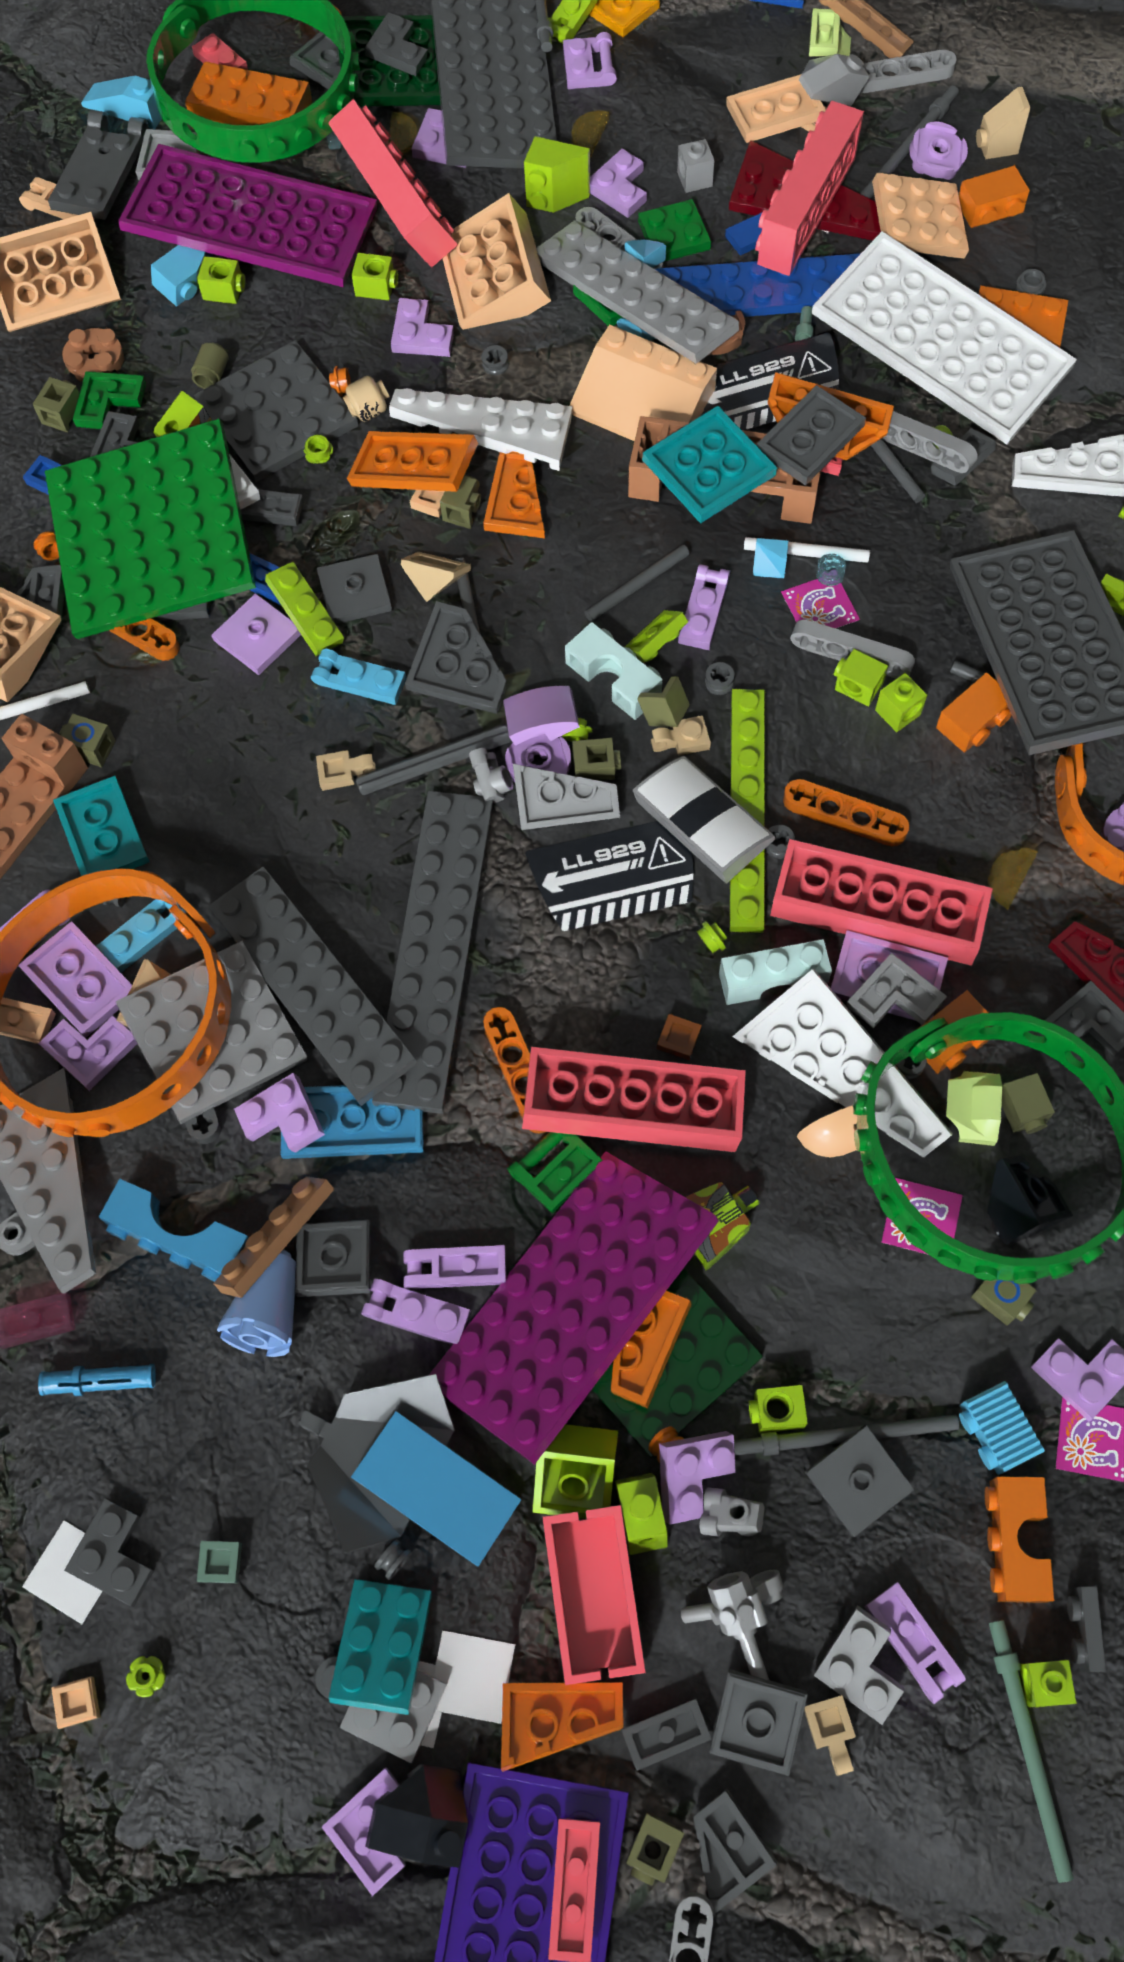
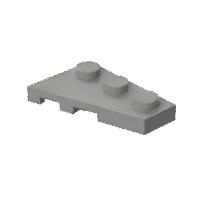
[513,764,620,830]

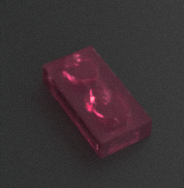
[0,1292,75,1349]

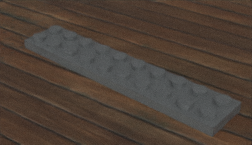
[372,791,494,1114]

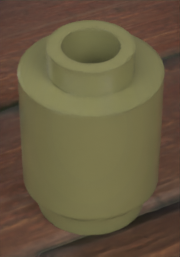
[191,342,229,389]

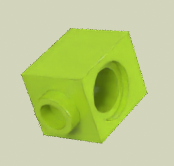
[352,253,398,300]
[197,256,246,304]
[834,649,888,707]
[875,673,927,733]
[749,1385,808,1433]
[1019,1660,1077,1707]

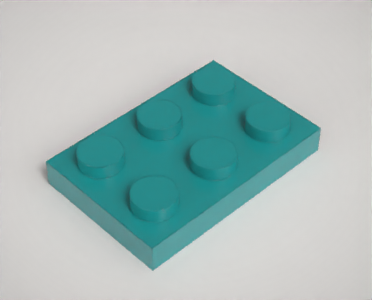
[53,776,150,876]
[328,1579,432,1715]

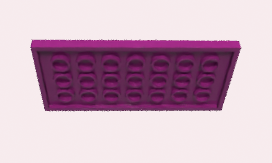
[119,144,377,287]
[428,1151,719,1465]

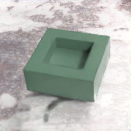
[197,1541,242,1584]

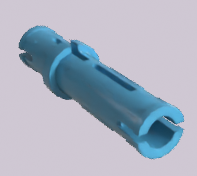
[38,1364,156,1396]

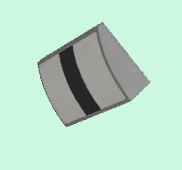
[632,756,775,884]

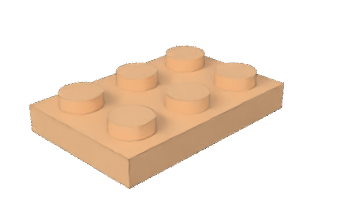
[727,74,826,143]

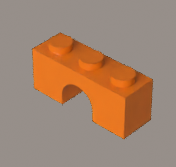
[985,1477,1054,1603]

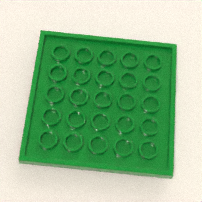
[45,419,256,639]

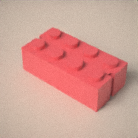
[543,1505,646,1685]

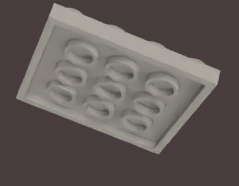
[116,941,307,1125]

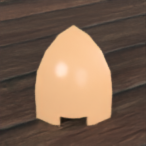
[797,1105,857,1158]

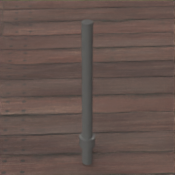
[535,0,553,52]
[860,85,959,199]
[734,1414,959,1456]

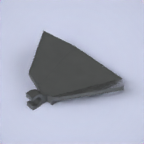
[298,1374,455,1554]

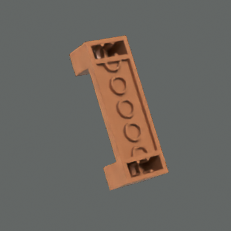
[628,416,820,524]
[0,713,88,879]

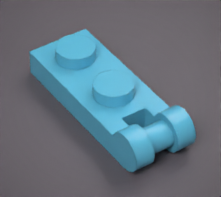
[311,649,406,705]
[96,899,177,973]

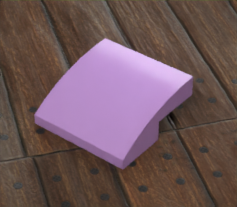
[503,686,580,746]

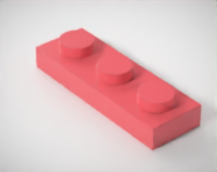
[548,1818,600,1962]

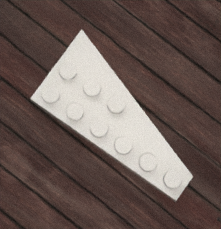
[389,388,572,471]
[1012,434,1124,497]
[732,969,953,1157]

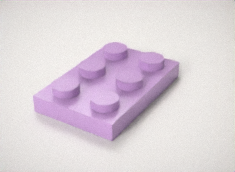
[18,921,132,1038]
[831,930,948,1021]

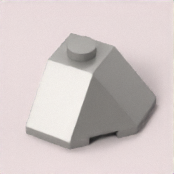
[799,54,870,106]

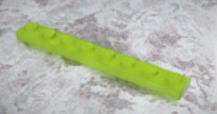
[729,689,764,933]

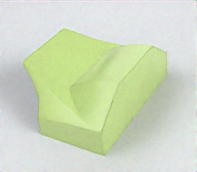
[809,8,851,56]
[946,1071,1002,1146]

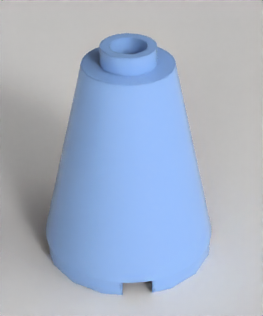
[217,1250,296,1357]

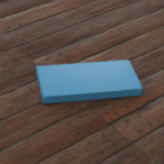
[281,1085,424,1159]
[351,1411,522,1567]

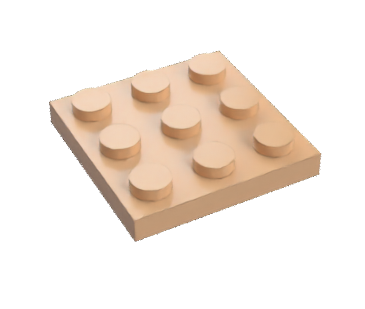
[872,173,969,259]

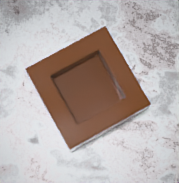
[657,1014,702,1061]

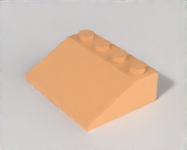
[443,193,551,330]
[0,212,121,332]
[569,324,717,441]
[0,587,61,702]

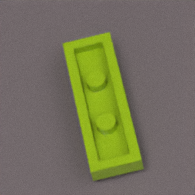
[265,562,344,656]

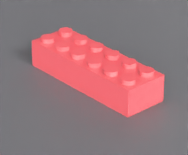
[328,99,458,268]
[755,100,864,276]
[770,839,993,966]
[522,1047,746,1152]

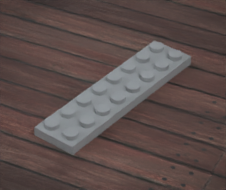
[536,220,739,364]

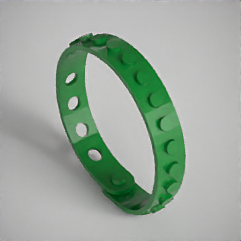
[147,0,360,163]
[853,1012,1124,1284]

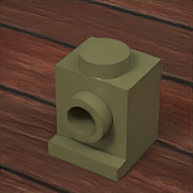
[33,377,79,433]
[440,476,481,529]
[573,738,621,781]
[626,1811,684,1886]

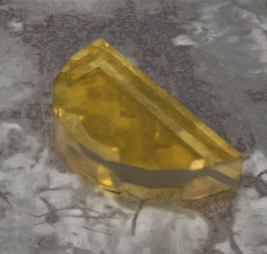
[571,110,609,158]
[389,111,418,154]
[988,848,1038,910]

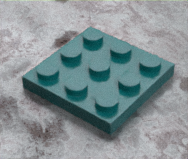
[642,406,777,523]

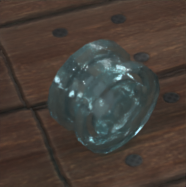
[816,554,846,586]

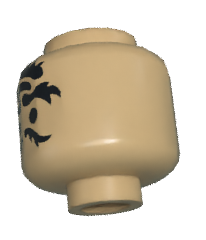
[343,375,390,422]

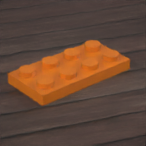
[347,431,478,492]

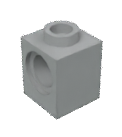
[677,139,714,193]

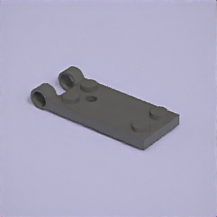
[48,109,149,220]

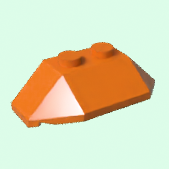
[767,372,894,460]

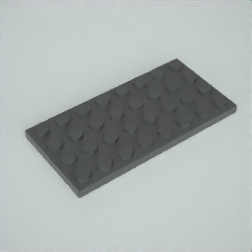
[431,0,557,169]
[950,530,1124,755]

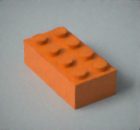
[185,61,313,129]

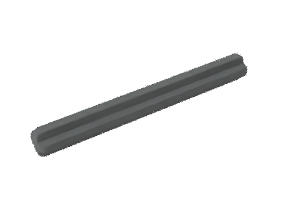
[356,724,511,795]

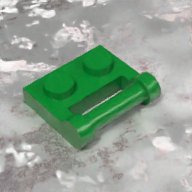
[507,1132,603,1214]

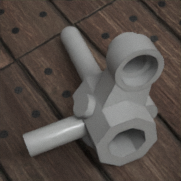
[681,1570,784,1680]

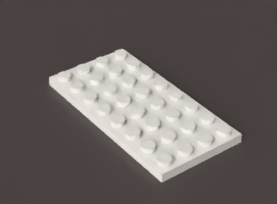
[811,231,1077,445]

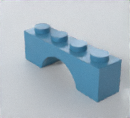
[99,1179,249,1282]

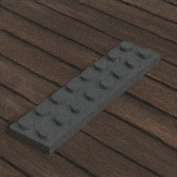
[209,866,418,1106]

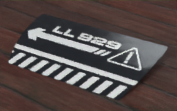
[704,333,839,430]
[525,821,693,931]

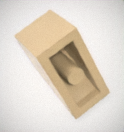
[976,87,1030,159]

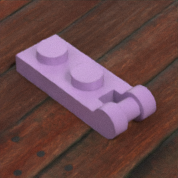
[678,564,730,650]
[403,1245,506,1290]
[361,1279,471,1345]
[865,1582,966,1704]

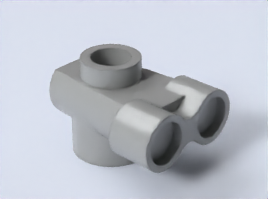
[469,748,513,803]
[700,1487,764,1537]

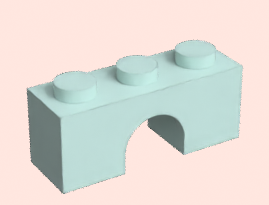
[565,622,662,720]
[719,939,832,1005]

